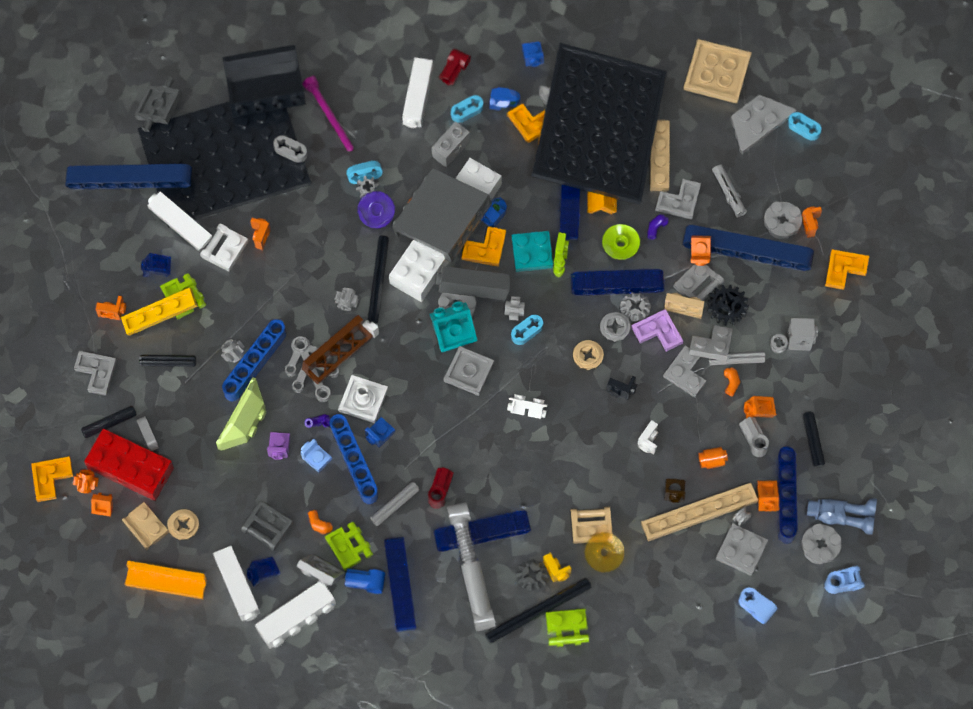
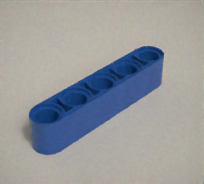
[222,319,286,401]
[330,414,378,504]

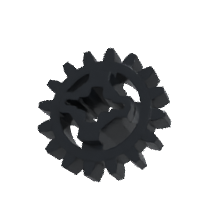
[707,285,749,326]

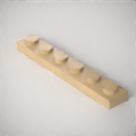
[641,483,758,542]

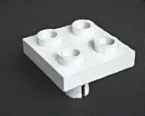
[338,375,388,423]

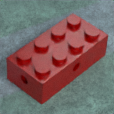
[84,428,174,501]

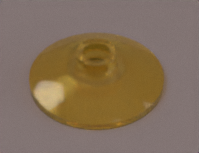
[585,533,624,572]

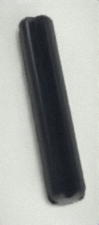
[139,355,196,367]
[81,406,136,438]
[803,411,825,467]

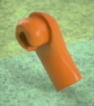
[724,368,740,397]
[308,510,333,534]

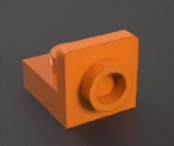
[802,206,822,238]
[250,218,271,250]
[691,236,711,266]
[96,296,126,320]
[744,396,776,418]
[757,481,779,511]

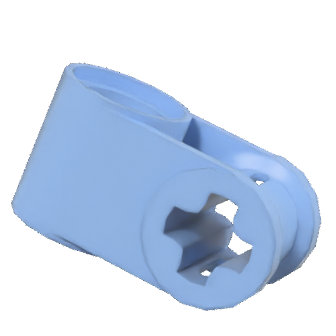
[824,566,865,594]
[739,587,777,624]

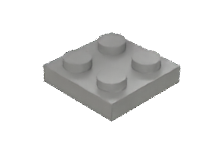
[444,346,494,396]
[716,523,768,576]
[297,554,346,586]

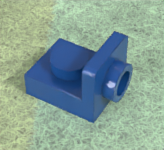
[522,41,544,67]
[365,417,395,448]

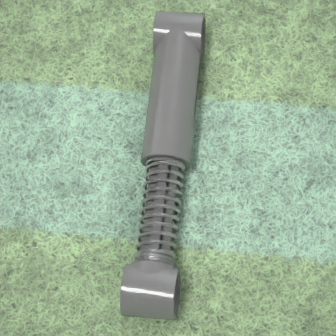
[447,502,496,632]

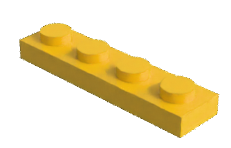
[121,288,198,336]

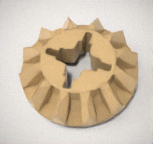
[573,340,604,370]
[168,509,199,540]

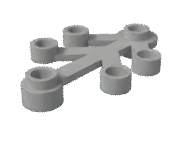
[285,336,339,402]

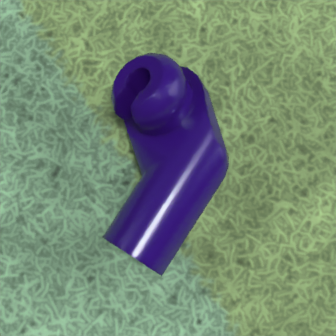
[647,214,669,240]
[304,414,331,428]

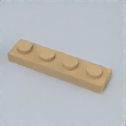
[650,120,670,191]

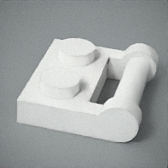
[200,224,249,272]

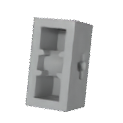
[432,121,470,168]
[787,318,818,351]

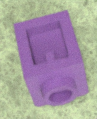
[267,432,290,460]

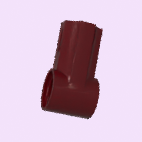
[439,48,471,86]
[428,467,454,509]

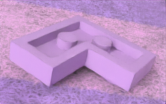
[631,309,683,352]

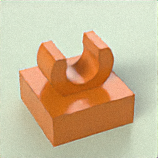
[91,492,113,517]

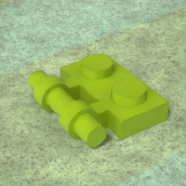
[553,232,569,277]
[160,273,206,320]
[325,522,373,571]
[546,609,589,647]

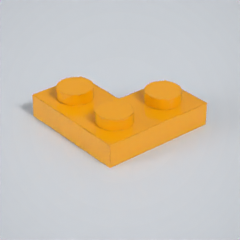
[507,103,545,143]
[462,227,506,267]
[825,249,869,290]
[31,456,74,502]

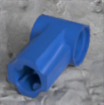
[345,569,386,594]

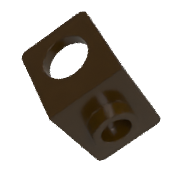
[664,479,686,503]

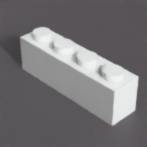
[255,582,336,649]

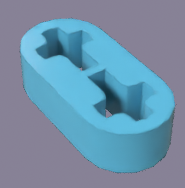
[451,95,483,123]
[788,112,821,140]
[346,161,383,184]
[511,315,543,345]

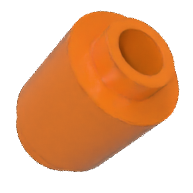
[698,447,728,469]

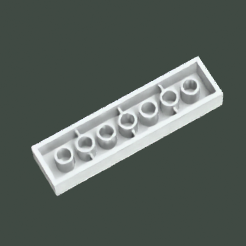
[389,158,502,302]

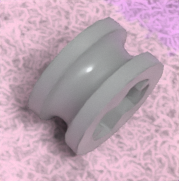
[770,334,788,353]
[733,507,752,526]

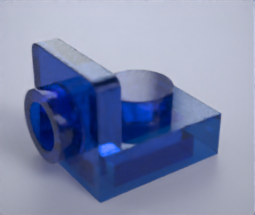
[141,253,171,277]
[246,556,281,587]

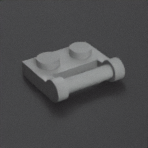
[674,264,725,301]

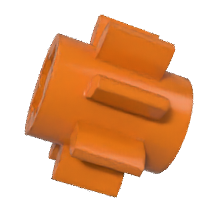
[73,470,98,493]

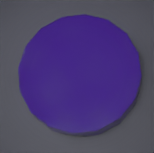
[357,191,395,229]

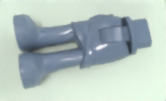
[807,498,877,535]

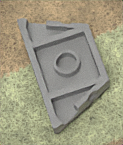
[731,95,796,154]

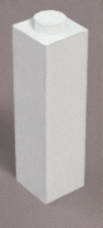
[402,58,433,128]
[148,192,212,252]
[213,546,260,621]

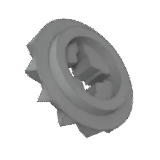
[620,292,651,322]
[600,312,630,342]

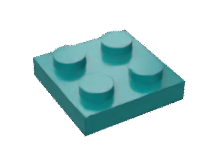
[512,231,553,272]

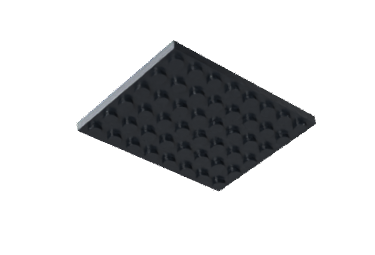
[531,43,667,205]
[137,101,311,228]

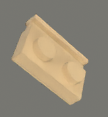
[664,293,705,319]
[122,502,169,550]

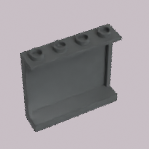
[392,168,492,263]

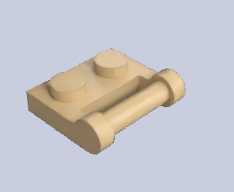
[571,507,613,544]

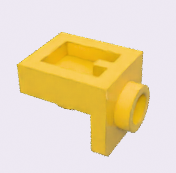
[543,553,572,582]

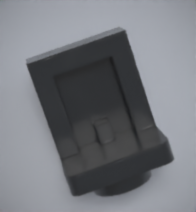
[607,376,638,400]

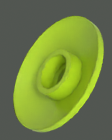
[602,224,640,260]

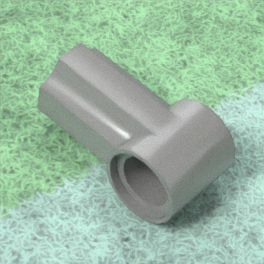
[739,417,769,457]

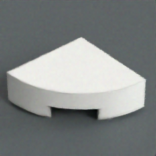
[362,320,379,338]

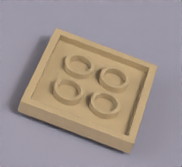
[684,39,751,103]

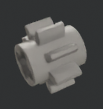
[355,175,379,198]
[335,288,359,311]
[505,296,525,321]
[221,339,245,363]

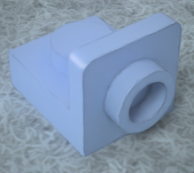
[301,439,332,473]

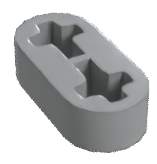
[274,136,307,162]
[136,416,159,451]

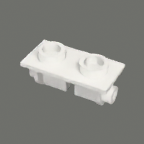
[507,394,548,419]

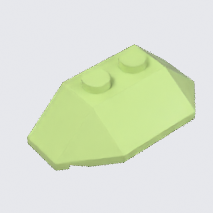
[216,377,266,451]

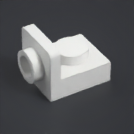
[638,420,659,454]

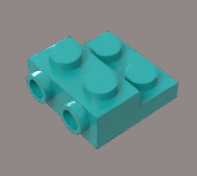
[430,301,478,353]

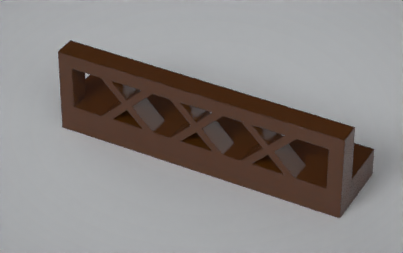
[302,315,373,385]

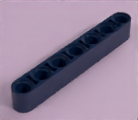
[65,164,192,189]
[682,225,814,271]

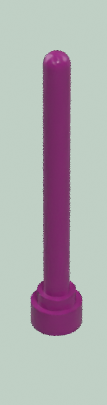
[302,76,354,152]

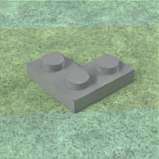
[656,179,701,219]
[689,325,733,361]
[663,345,706,398]
[74,351,117,396]

